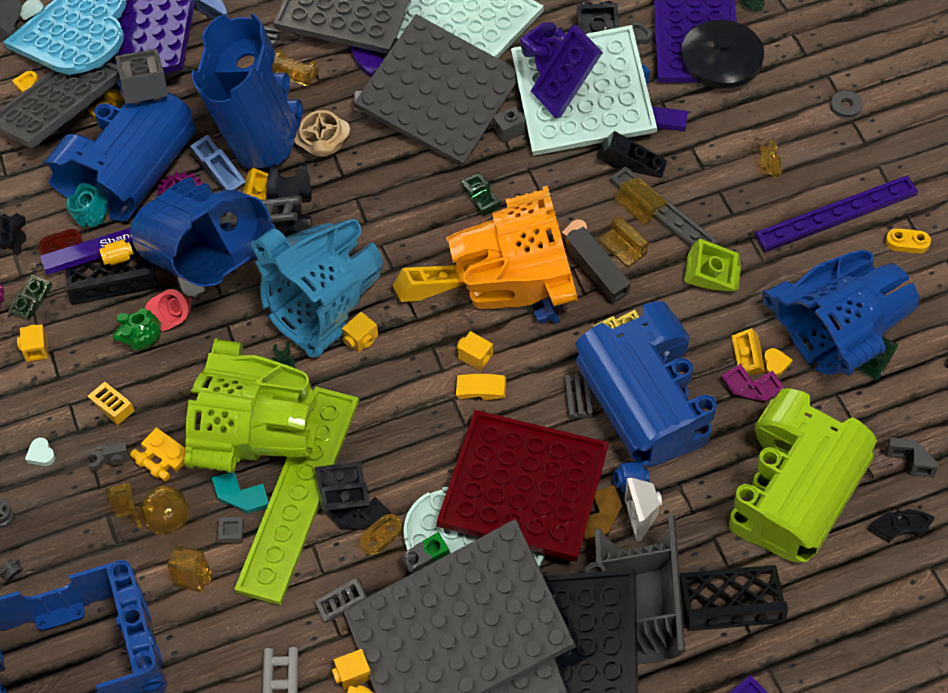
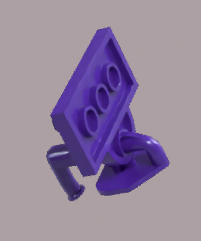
[520,22,603,118]

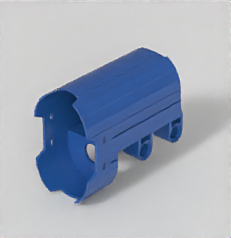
[192,13,303,169]
[42,78,196,222]
[131,177,275,287]
[574,301,717,467]

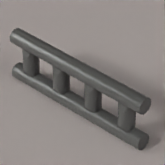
[219,196,302,227]

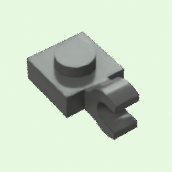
[87,442,131,471]

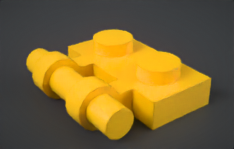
[130,427,186,482]

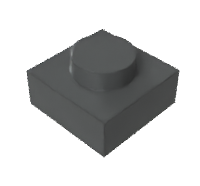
[218,517,244,543]

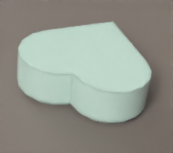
[20,0,44,20]
[25,438,56,466]

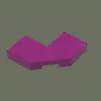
[721,364,785,403]

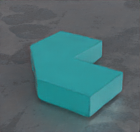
[212,471,269,514]

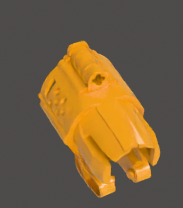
[446,185,579,309]

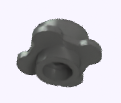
[0,558,23,581]

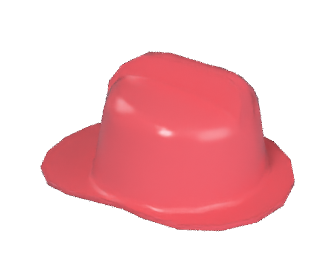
[145,289,192,332]

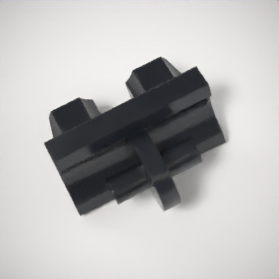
[0,213,26,255]

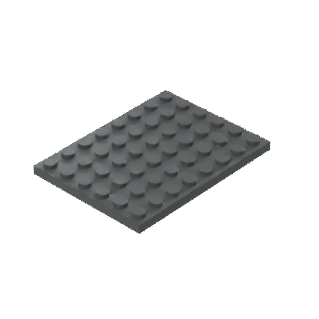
[344,519,577,693]

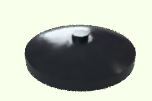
[681,20,764,88]

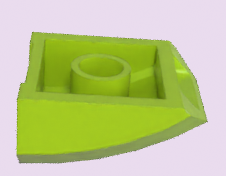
[684,238,741,291]

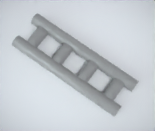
[263,647,298,693]

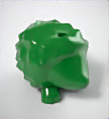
[113,308,161,351]

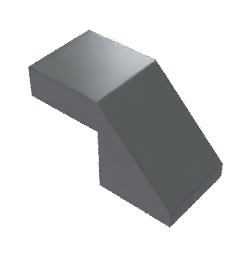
[886,438,938,478]

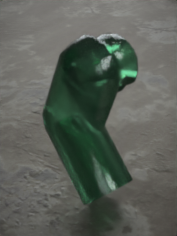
[741,0,765,12]

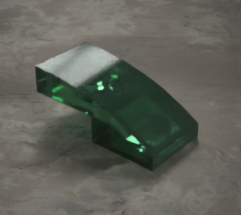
[461,172,502,216]

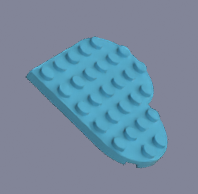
[3,0,127,75]

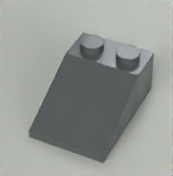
[115,49,168,104]

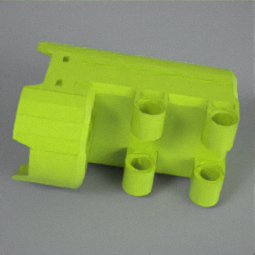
[729,388,877,562]

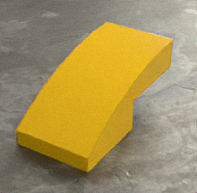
[456,374,506,401]

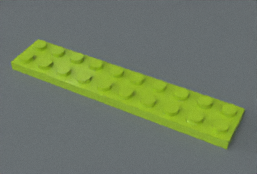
[234,386,359,606]

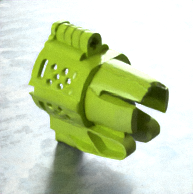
[184,338,318,473]

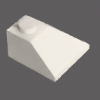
[624,478,662,542]

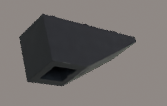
[597,131,667,178]

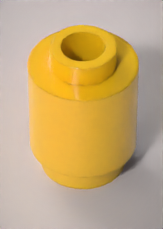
[99,239,133,266]

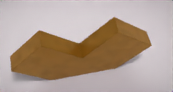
[584,485,622,543]

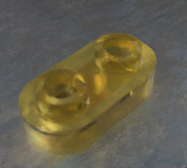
[360,514,402,555]

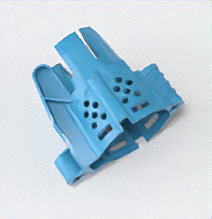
[251,219,383,357]

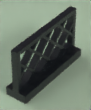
[66,247,159,305]
[680,565,788,631]

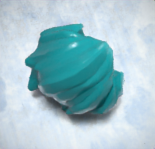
[66,183,109,228]

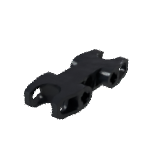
[267,162,312,237]

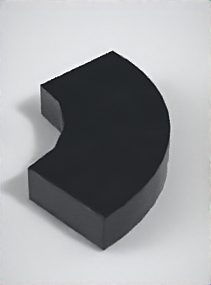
[868,509,935,543]

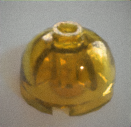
[141,486,190,535]

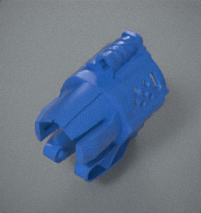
[762,250,920,375]

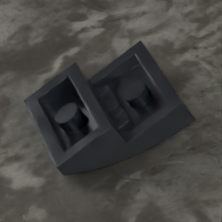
[314,462,370,512]

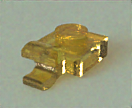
[760,139,782,177]

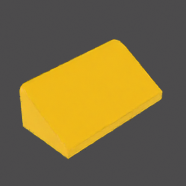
[243,168,269,200]
[731,328,766,375]

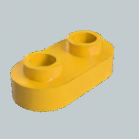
[885,228,931,253]

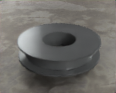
[830,91,863,119]

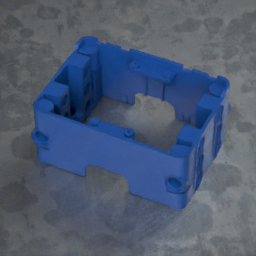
[0,560,167,693]

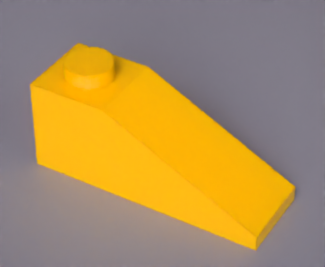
[393,265,464,302]

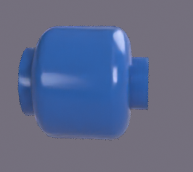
[613,462,650,493]

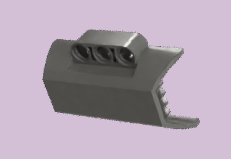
[585,515,686,665]

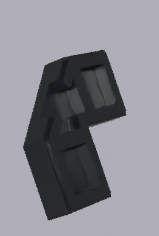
[325,497,391,530]

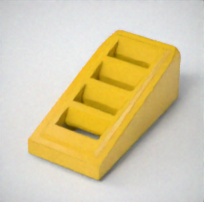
[87,382,135,426]

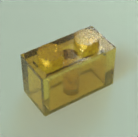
[167,545,212,593]

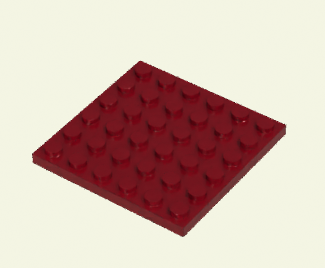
[436,410,609,562]

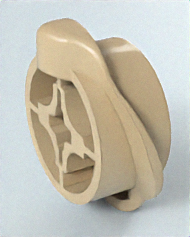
[294,110,351,157]

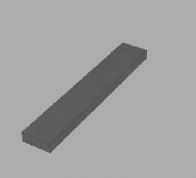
[610,166,719,248]

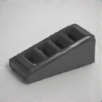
[315,577,369,623]

